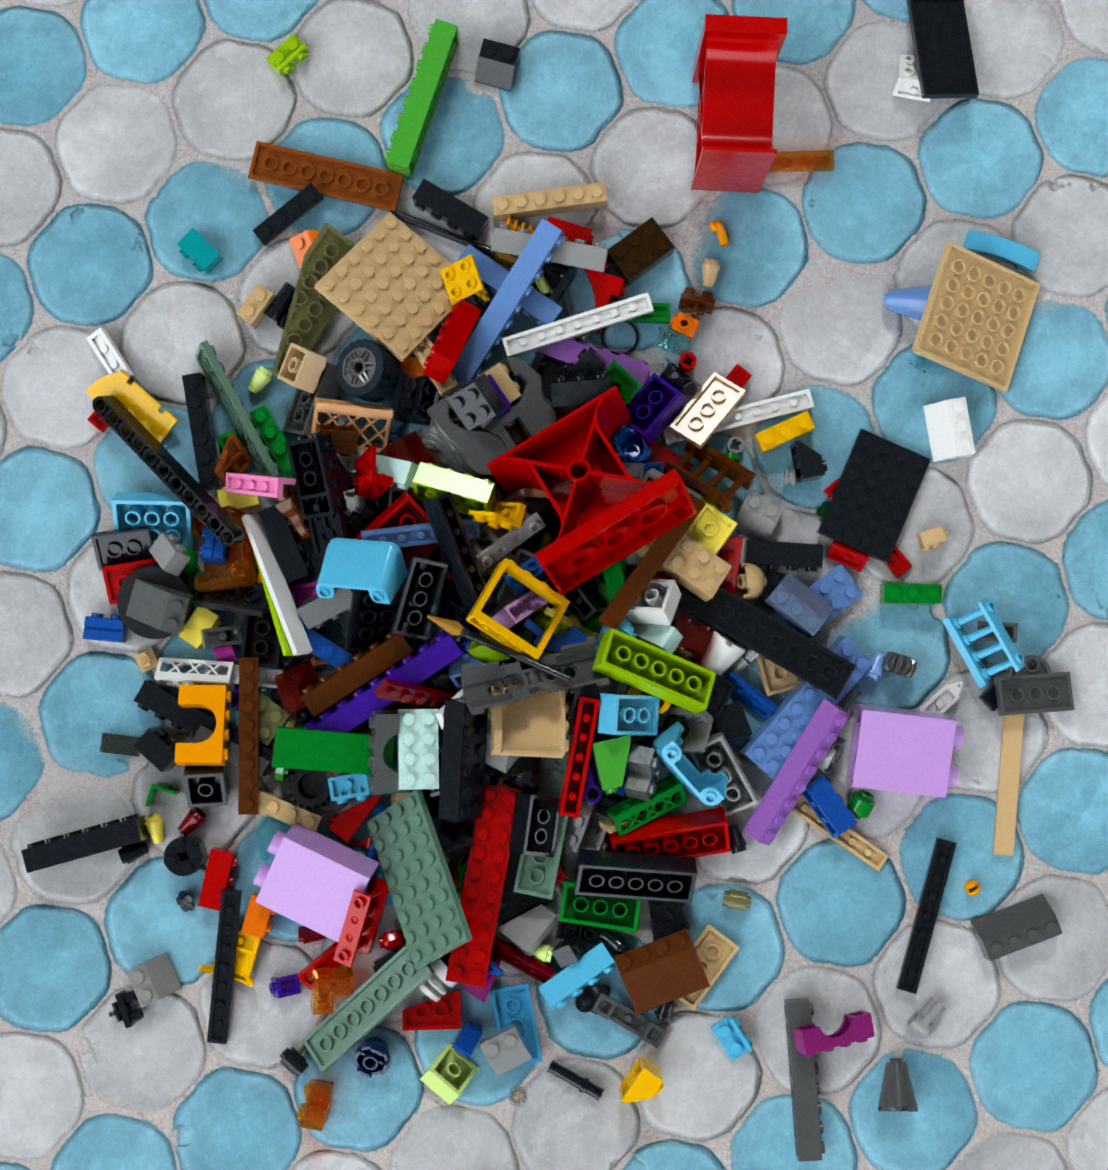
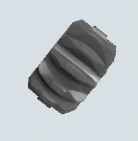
[883,652,917,678]

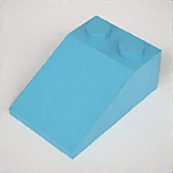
[598,693,660,735]

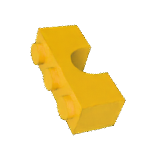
[753,411,815,455]

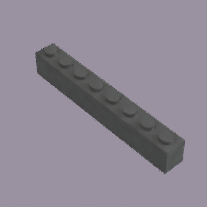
[784,998,825,1162]

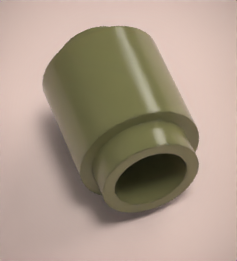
[722,889,751,911]

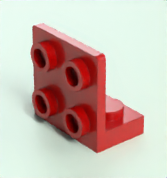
[353,445,393,500]

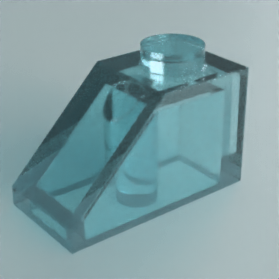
[256,815,289,861]

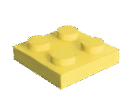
[685,502,738,555]

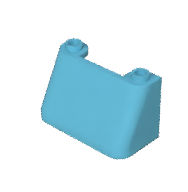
[316,538,408,604]
[652,721,728,806]

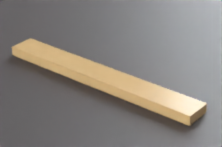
[992,714,1024,856]

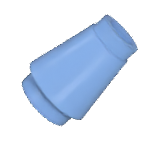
[863,652,886,682]

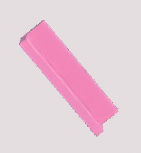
[225,472,296,498]

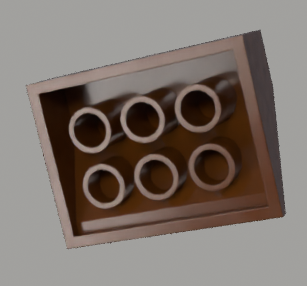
[614,929,710,1015]

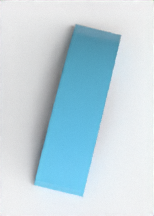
[963,230,1041,273]

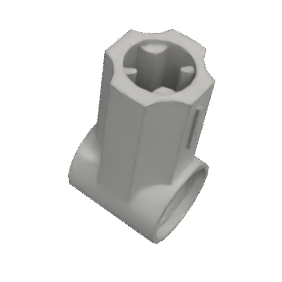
[907,996,946,1038]

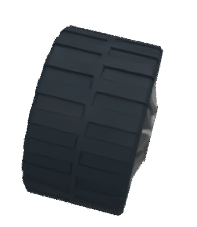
[336,339,401,402]

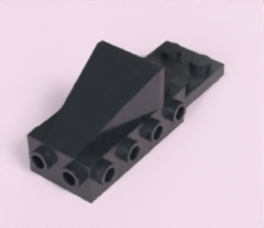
[286,432,355,557]

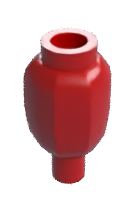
[378,930,406,950]

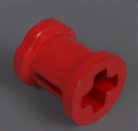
[678,352,697,373]

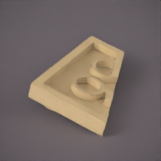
[756,655,800,696]

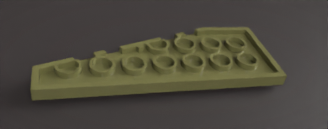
[272,223,356,376]

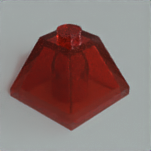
[275,660,319,715]

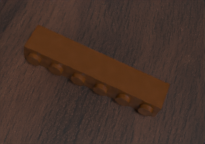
[301,631,413,717]

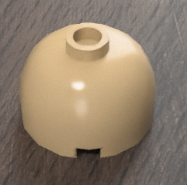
[735,563,767,601]

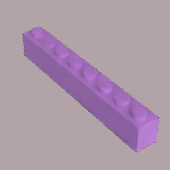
[743,698,851,845]

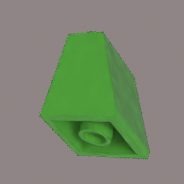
[591,735,631,795]

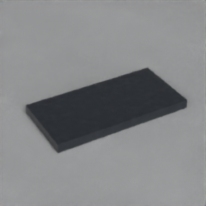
[906,0,979,99]

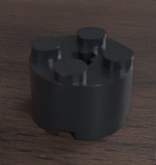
[164,835,207,876]

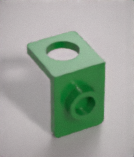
[145,782,180,807]

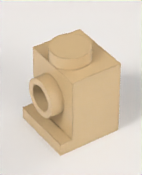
[916,526,949,552]

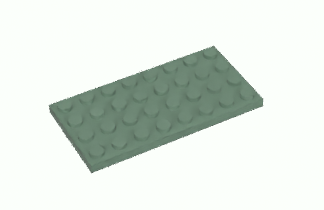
[367,789,473,970]

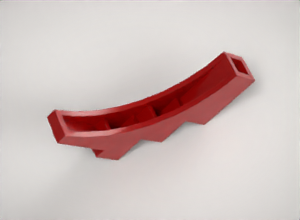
[547,216,626,334]

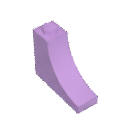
[478,590,548,634]

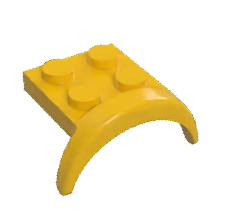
[198,929,262,987]

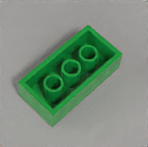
[559,880,641,933]

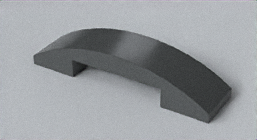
[591,993,667,1048]

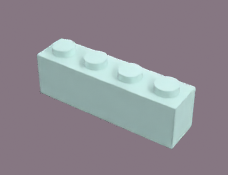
[348,450,419,491]
[631,623,683,654]

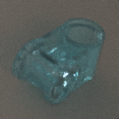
[653,327,691,356]

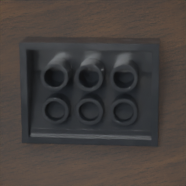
[345,576,407,652]

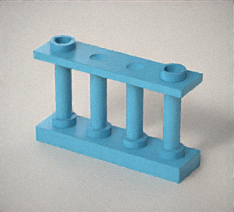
[942,597,1025,688]

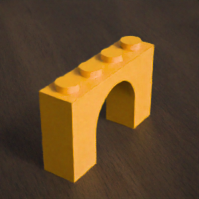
[174,685,232,766]

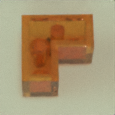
[310,967,355,1015]
[296,1078,334,1131]

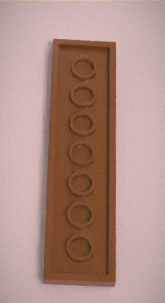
[248,141,404,212]

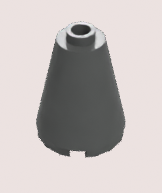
[878,1058,918,1112]

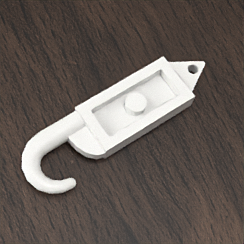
[917,681,963,714]

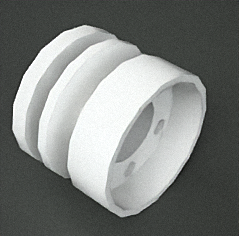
[419,958,457,1002]

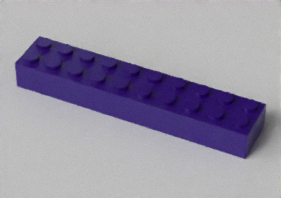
[303,630,463,732]

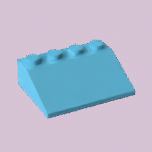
[112,492,195,550]

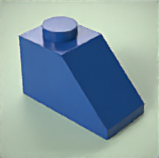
[452,1020,483,1058]

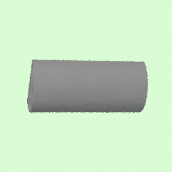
[690,732,759,817]

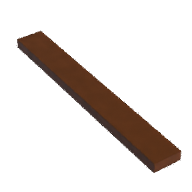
[598,493,706,629]

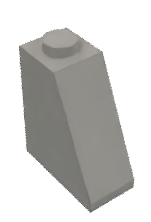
[498,904,559,957]

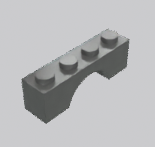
[367,710,400,793]

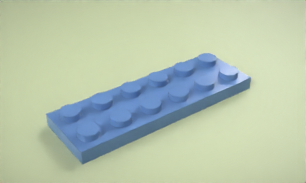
[771,564,864,636]

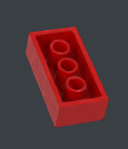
[423,299,481,384]

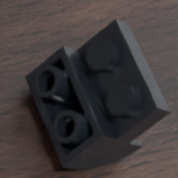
[392,373,437,422]

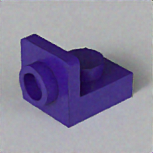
[269,973,301,998]

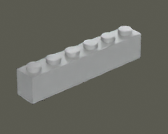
[490,224,609,272]

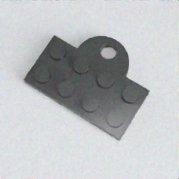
[994,655,1074,716]

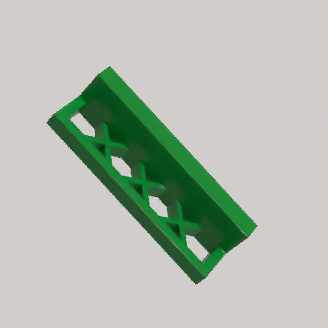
[606,775,687,837]

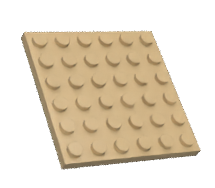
[314,212,459,362]
[911,241,1041,392]

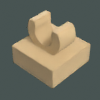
[134,648,159,673]

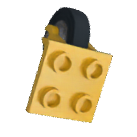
[440,254,490,317]

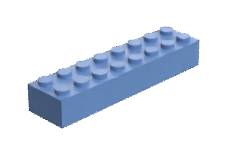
[740,635,874,779]

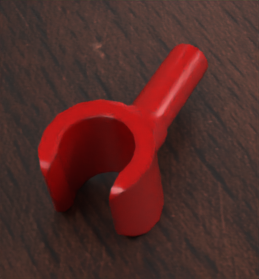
[349,836,373,849]

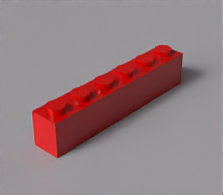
[557,695,600,818]

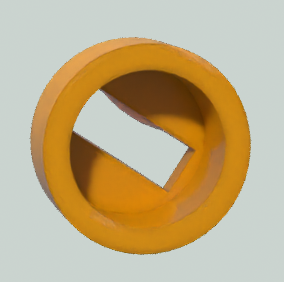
[964,879,981,896]

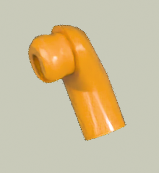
[709,220,730,247]

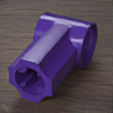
[583,764,602,805]

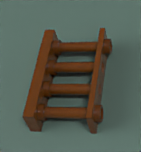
[664,441,756,514]

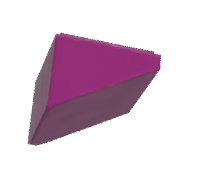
[213,646,238,662]

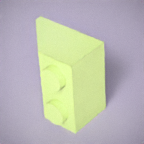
[420,1043,479,1105]

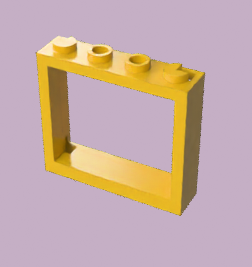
[466,558,570,660]

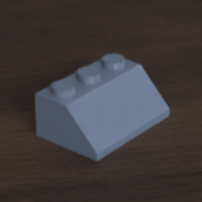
[764,572,833,638]

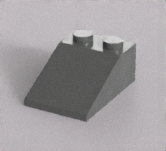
[126,578,193,636]

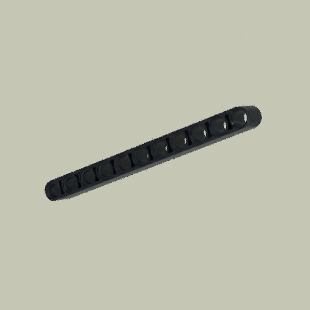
[92,395,245,546]

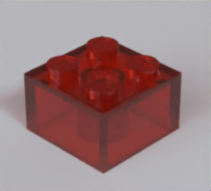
[672,616,713,655]

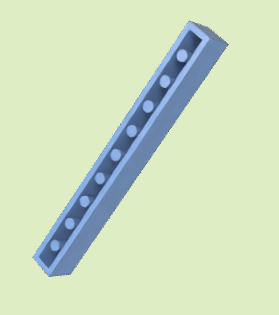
[451,218,564,392]

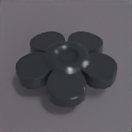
[176,891,195,912]

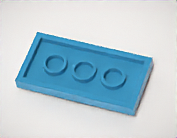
[490,982,543,1065]

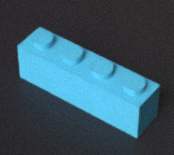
[539,942,616,1009]

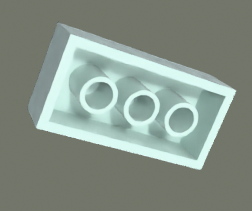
[396,709,439,790]

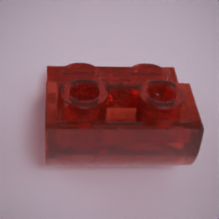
[380,431,435,465]

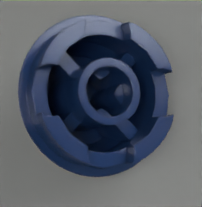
[353,1037,391,1078]

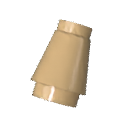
[702,259,720,288]

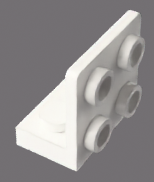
[893,54,931,102]

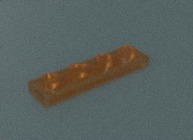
[768,150,834,173]

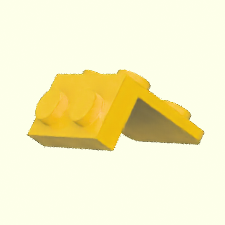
[468,501,527,530]

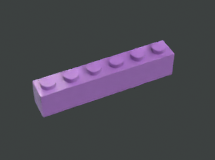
[535,338,651,385]

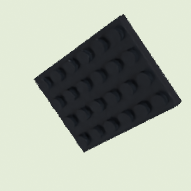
[816,428,931,564]

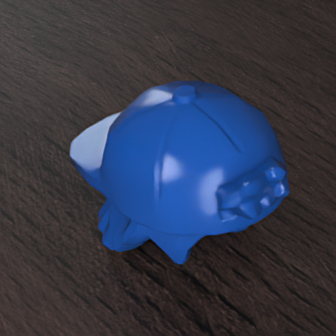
[612,427,652,463]

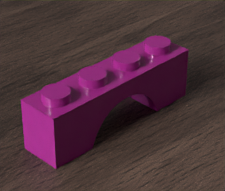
[793,1010,875,1057]

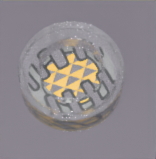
[509,1086,528,1107]

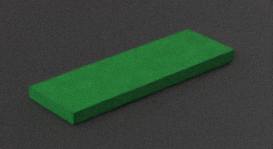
[271,726,396,775]

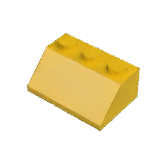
[619,1055,664,1104]

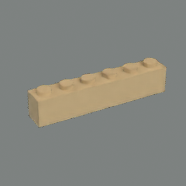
[491,182,607,222]

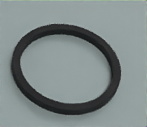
[601,322,639,355]

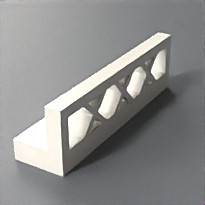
[154,657,235,691]

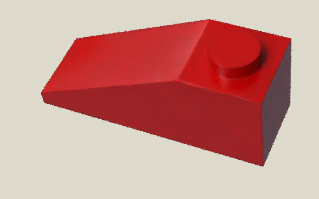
[328,794,384,842]

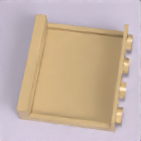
[491,680,569,758]

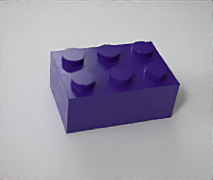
[624,373,687,446]

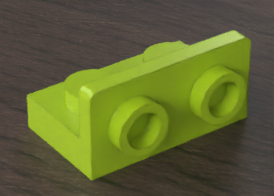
[266,33,310,77]

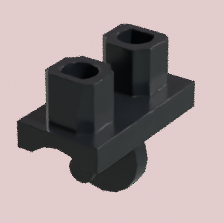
[108,990,144,1028]

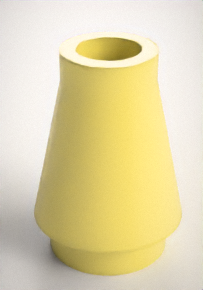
[144,814,165,844]

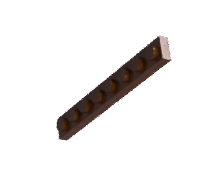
[238,657,260,815]

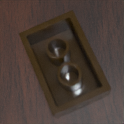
[608,217,675,286]

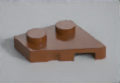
[214,433,253,486]

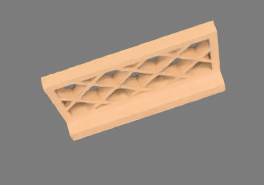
[310,397,393,453]

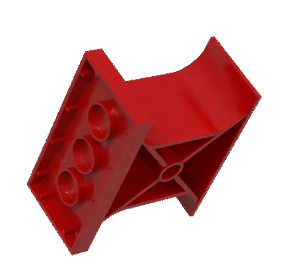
[691,14,788,193]
[486,385,697,596]

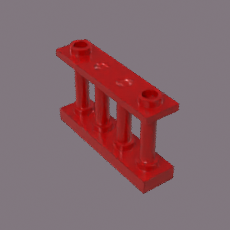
[333,876,389,968]

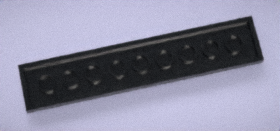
[677,583,856,699]

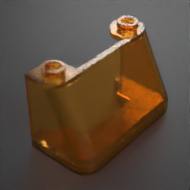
[192,505,256,592]

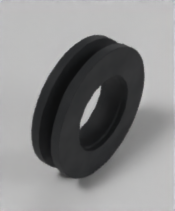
[117,564,194,639]

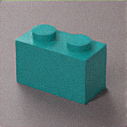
[177,228,223,274]

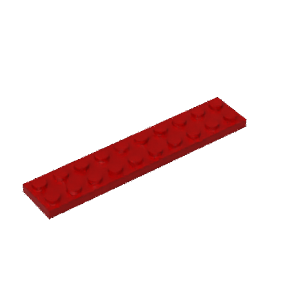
[445,783,522,988]

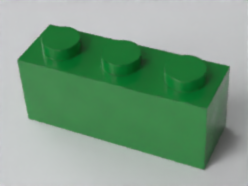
[880,583,942,605]

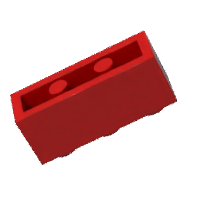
[198,847,239,911]

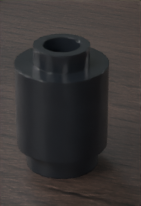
[280,1047,309,1076]

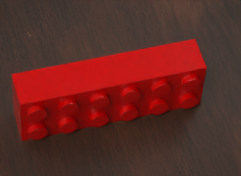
[609,807,731,858]

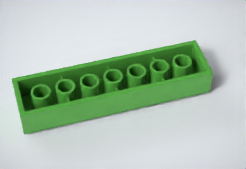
[384,19,460,179]

